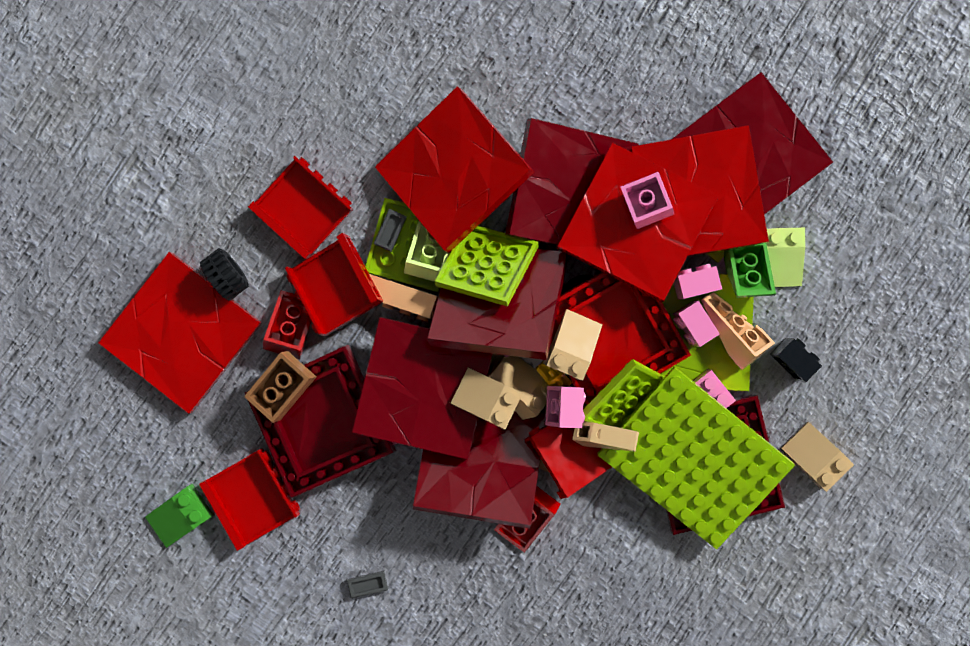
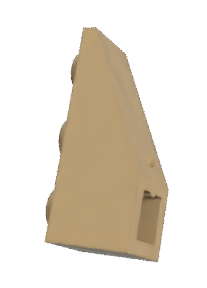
[572,422,639,452]

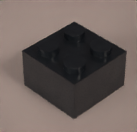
[770,338,822,383]

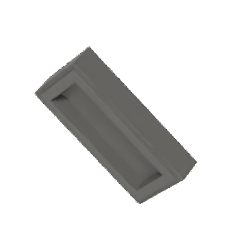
[374,209,407,252]
[347,570,389,598]

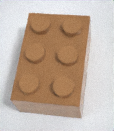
[244,351,316,423]

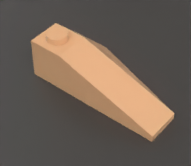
[701,292,775,370]

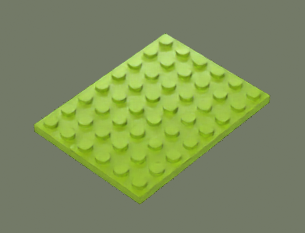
[598,366,795,550]

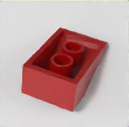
[263,290,312,360]
[494,486,561,553]

